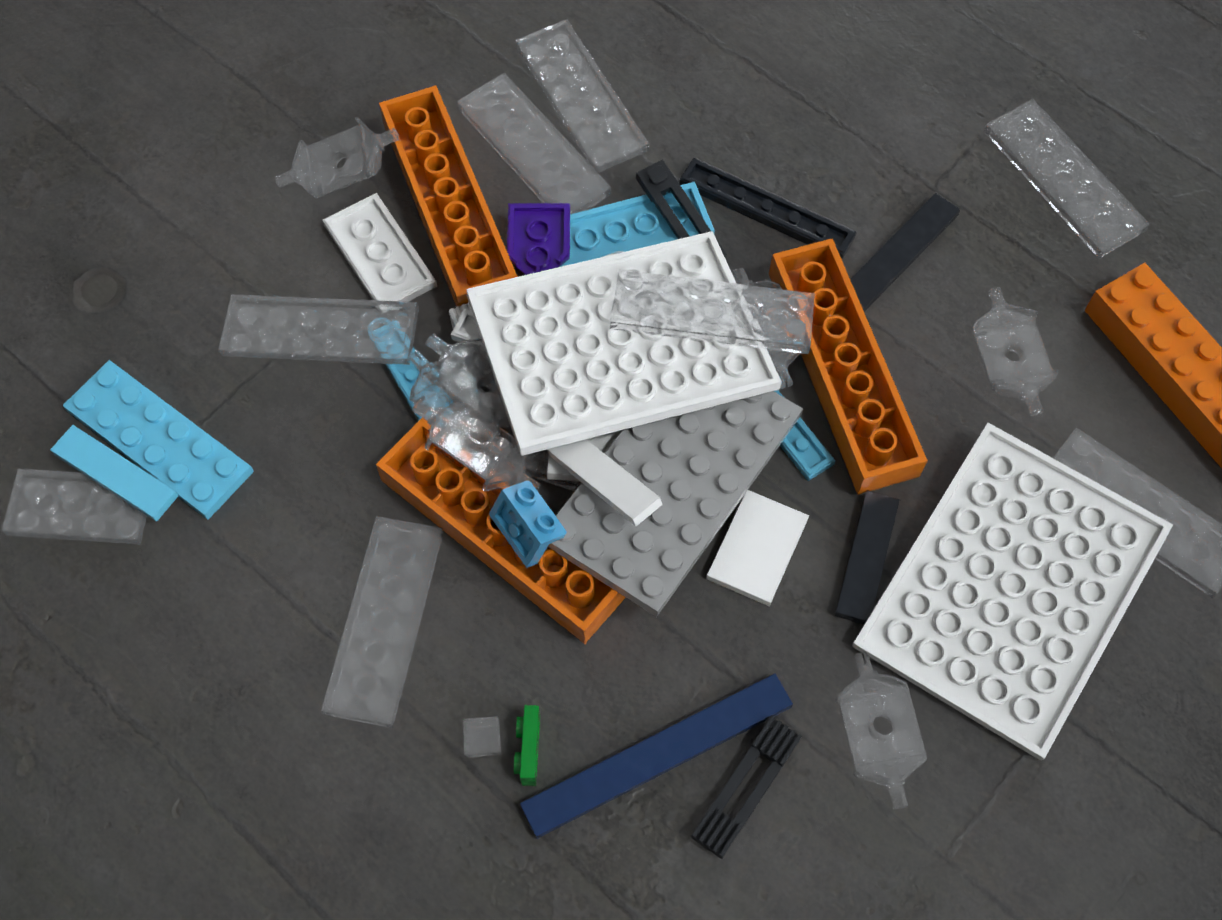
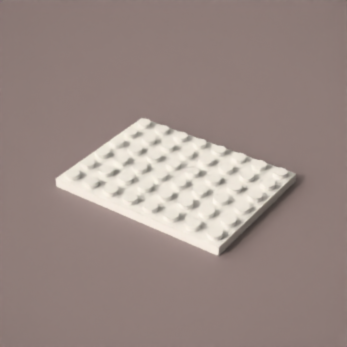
[466,231,781,456]
[852,423,1173,761]

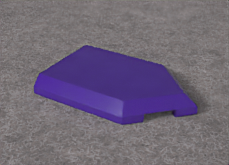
[507,203,570,275]

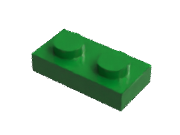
[514,705,540,786]

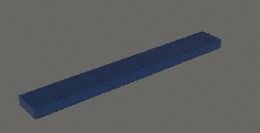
[520,673,793,839]

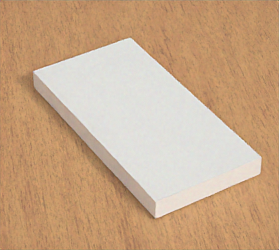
[323,193,437,315]

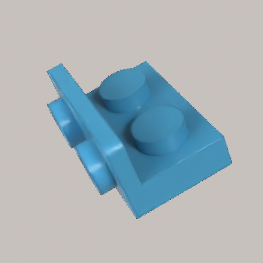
[489,480,567,568]

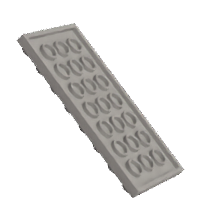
[548,391,803,617]

